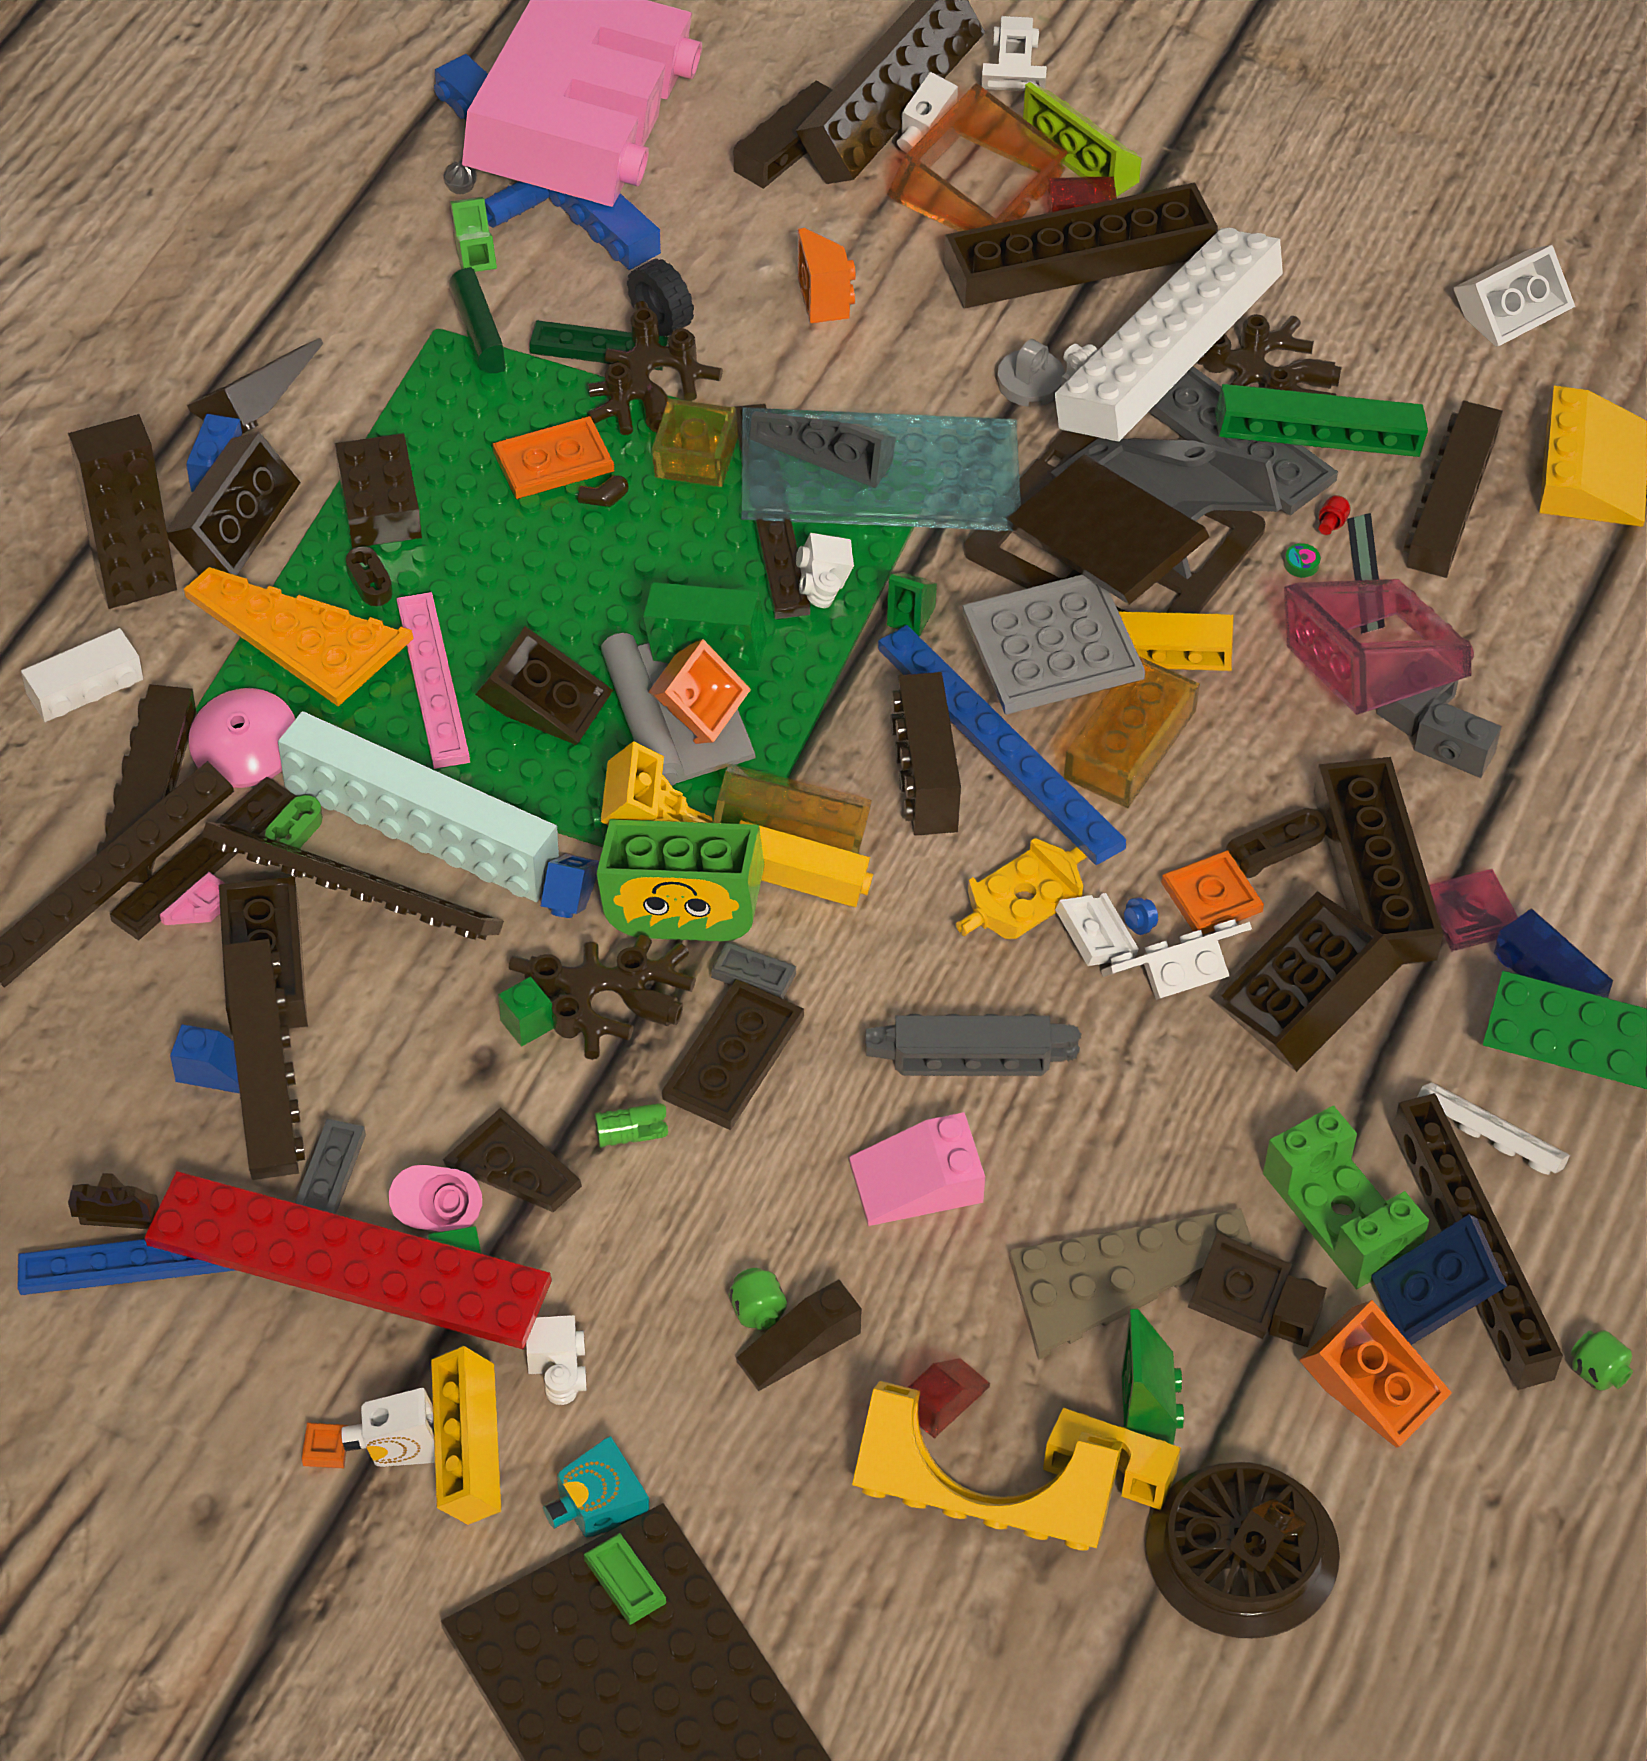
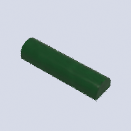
[449,267,506,373]

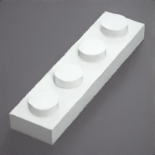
[1417,1082,1570,1175]

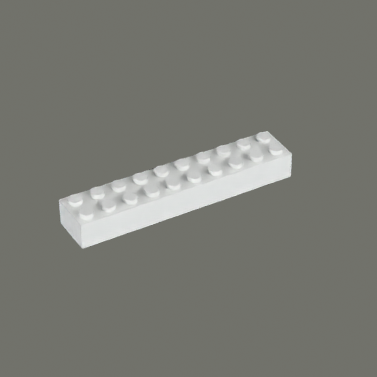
[1055,228,1283,442]

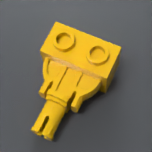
[601,741,713,825]

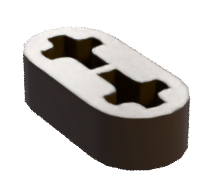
[346,547,393,606]

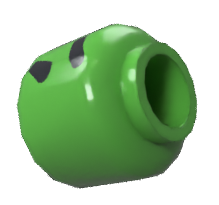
[728,1268,788,1330]
[1570,1330,1633,1391]

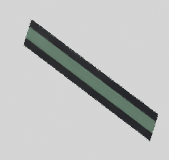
[1347,513,1385,634]

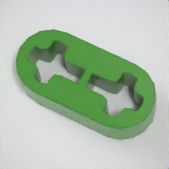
[265,795,323,849]

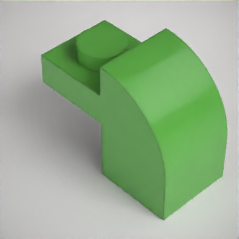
[450,197,497,272]

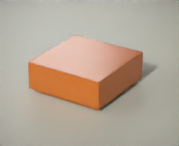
[302,1423,349,1468]

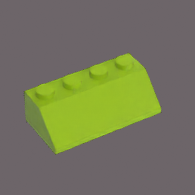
[1022,82,1142,200]

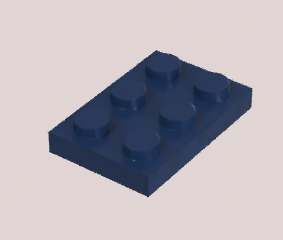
[1371,1214,1507,1345]

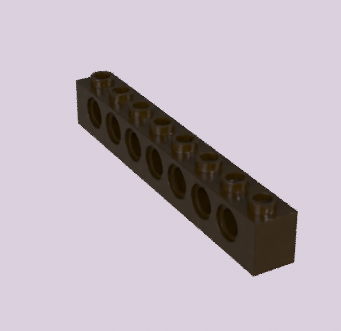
[1393,1093,1563,1390]

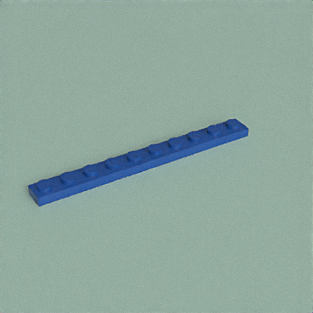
[878,625,1126,865]

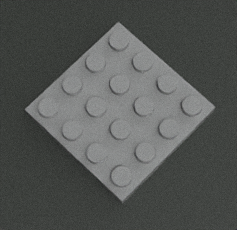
[962,575,1145,715]

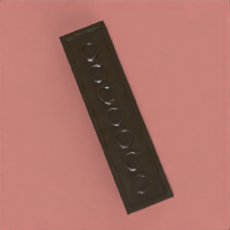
[202,822,504,940]

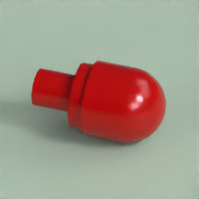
[1318,495,1351,535]

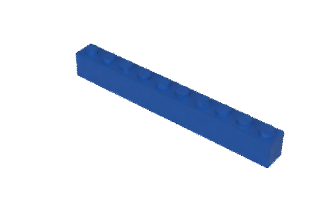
[434,54,661,270]

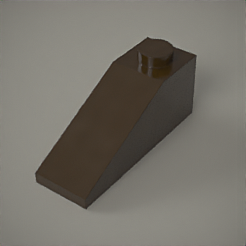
[736,1279,862,1391]

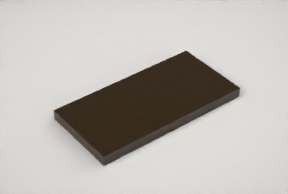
[1006,454,1210,605]

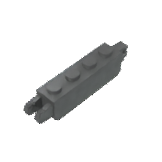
[865,1014,1082,1076]

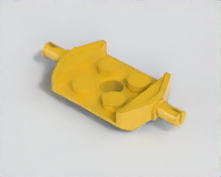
[956,838,1087,939]

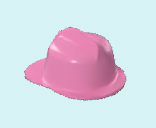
[389,1165,482,1232]

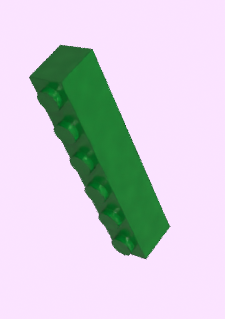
[1215,384,1428,457]

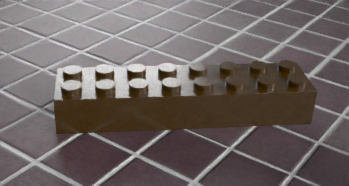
[796,0,985,184]
[944,182,1218,308]

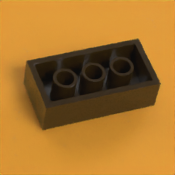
[167,432,301,576]
[890,672,961,836]
[219,877,308,1035]

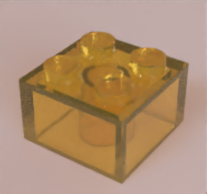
[652,398,738,487]

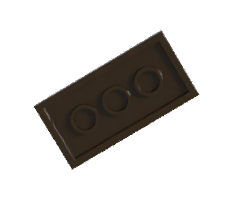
[662,979,804,1130]

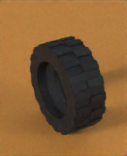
[627,258,694,337]

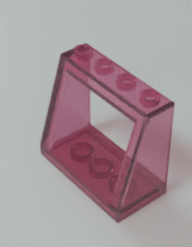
[1284,579,1474,715]

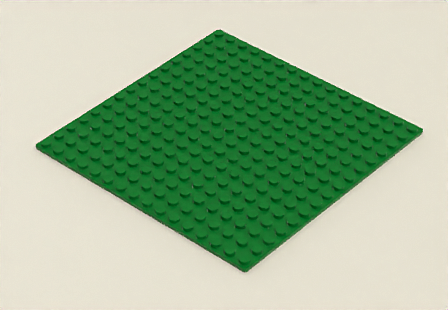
[196,329,937,848]

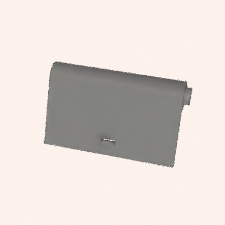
[601,633,756,786]

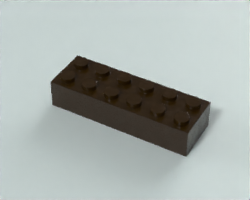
[68,414,177,609]
[1314,757,1444,964]

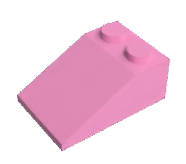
[849,1112,985,1226]

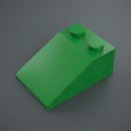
[1121,1309,1184,1445]

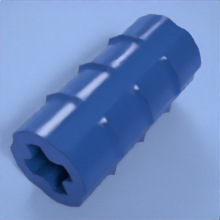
[485,181,549,228]

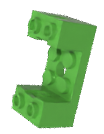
[1263,1105,1429,1290]

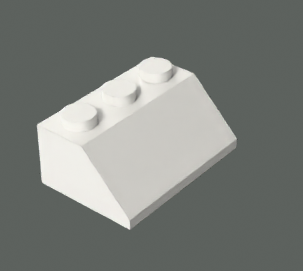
[1453,245,1575,347]

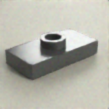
[711,942,796,999]

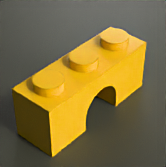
[1043,1408,1181,1510]

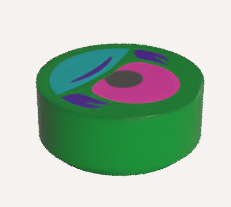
[1284,543,1321,578]

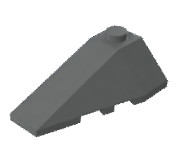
[750,411,896,488]

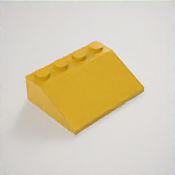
[1539,386,1647,527]

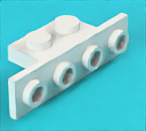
[1101,919,1252,1000]

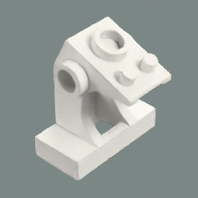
[981,16,1047,91]

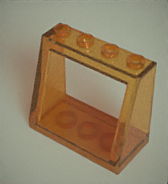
[887,83,1068,232]

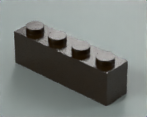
[733,80,833,189]

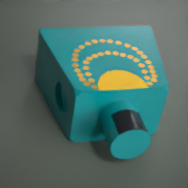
[543,1436,649,1538]

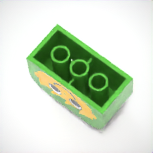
[597,819,764,941]

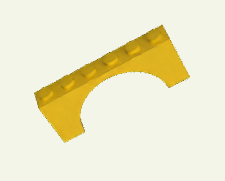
[852,1381,1123,1551]

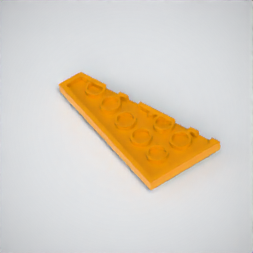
[184,567,414,706]

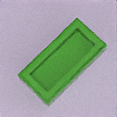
[584,1533,666,1625]

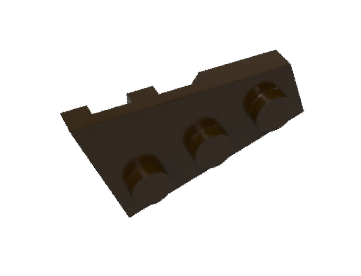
[443,1107,582,1212]

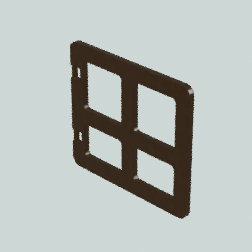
[964,430,1266,614]

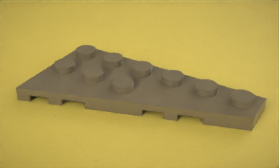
[1009,1208,1252,1360]

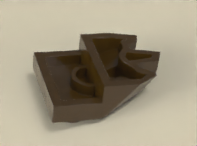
[68,1173,159,1229]

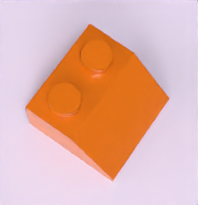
[798,228,856,324]

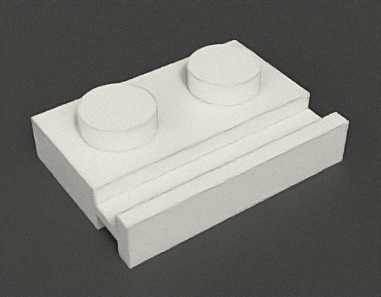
[1055,893,1139,966]

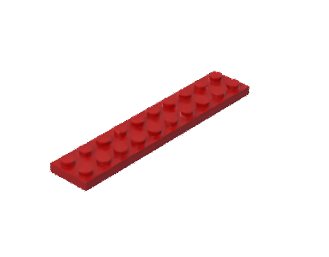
[144,1171,552,1349]

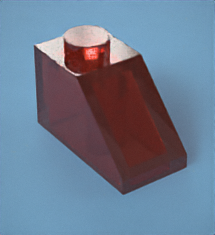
[907,1358,990,1439]

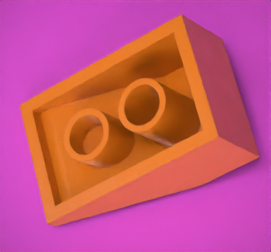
[1299,1300,1452,1448]

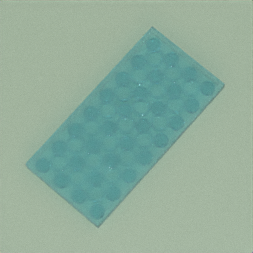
[741,408,1021,531]

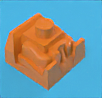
[649,639,751,744]

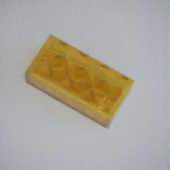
[1064,656,1200,808]

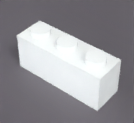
[21,628,143,722]

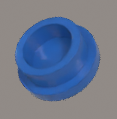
[1124,897,1158,935]

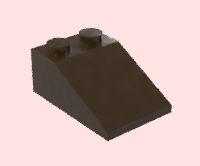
[475,626,613,745]

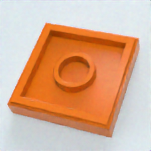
[1161,850,1264,935]

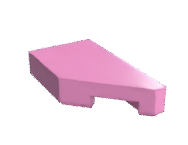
[160,872,225,925]

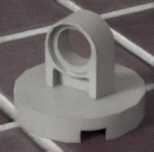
[997,339,1065,406]

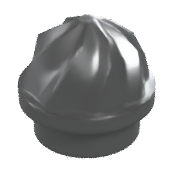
[444,160,477,194]

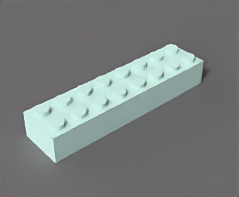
[278,711,559,902]

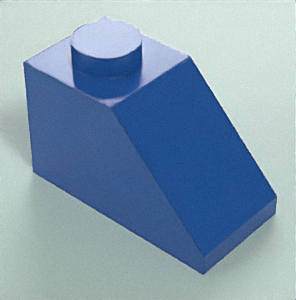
[540,854,599,918]
[170,1024,240,1094]

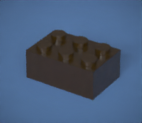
[335,433,422,548]

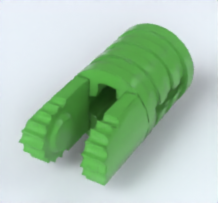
[594,1103,668,1148]

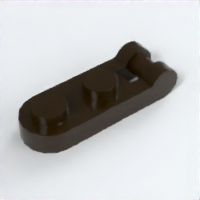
[1226,808,1327,878]

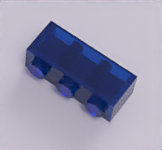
[1494,908,1613,998]

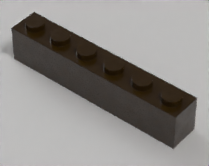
[1403,400,1503,578]
[97,684,196,883]
[222,939,305,1180]

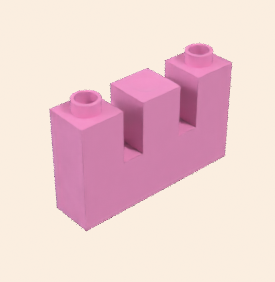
[462,0,702,207]

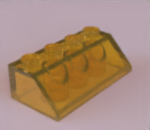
[713,764,872,854]

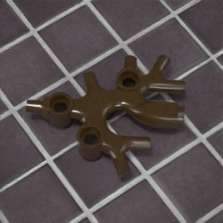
[587,301,723,435]
[1198,314,1342,396]
[509,935,696,1060]

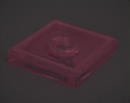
[1429,869,1523,952]

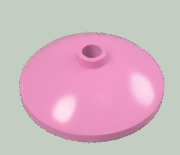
[188,688,295,788]

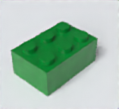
[643,582,767,671]

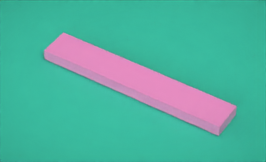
[397,592,470,769]

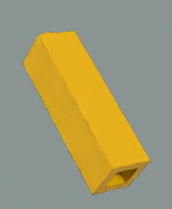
[740,820,874,908]

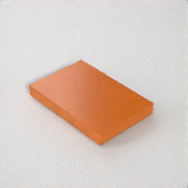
[493,416,614,499]

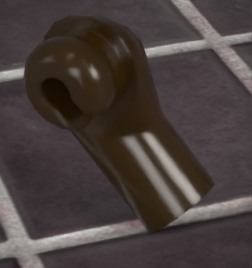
[578,476,628,507]

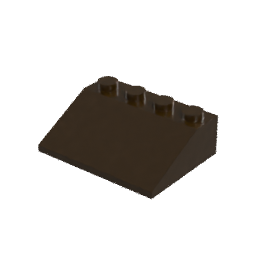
[1211,891,1404,1072]

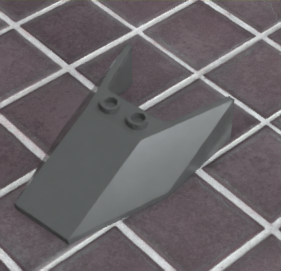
[1051,438,1282,579]

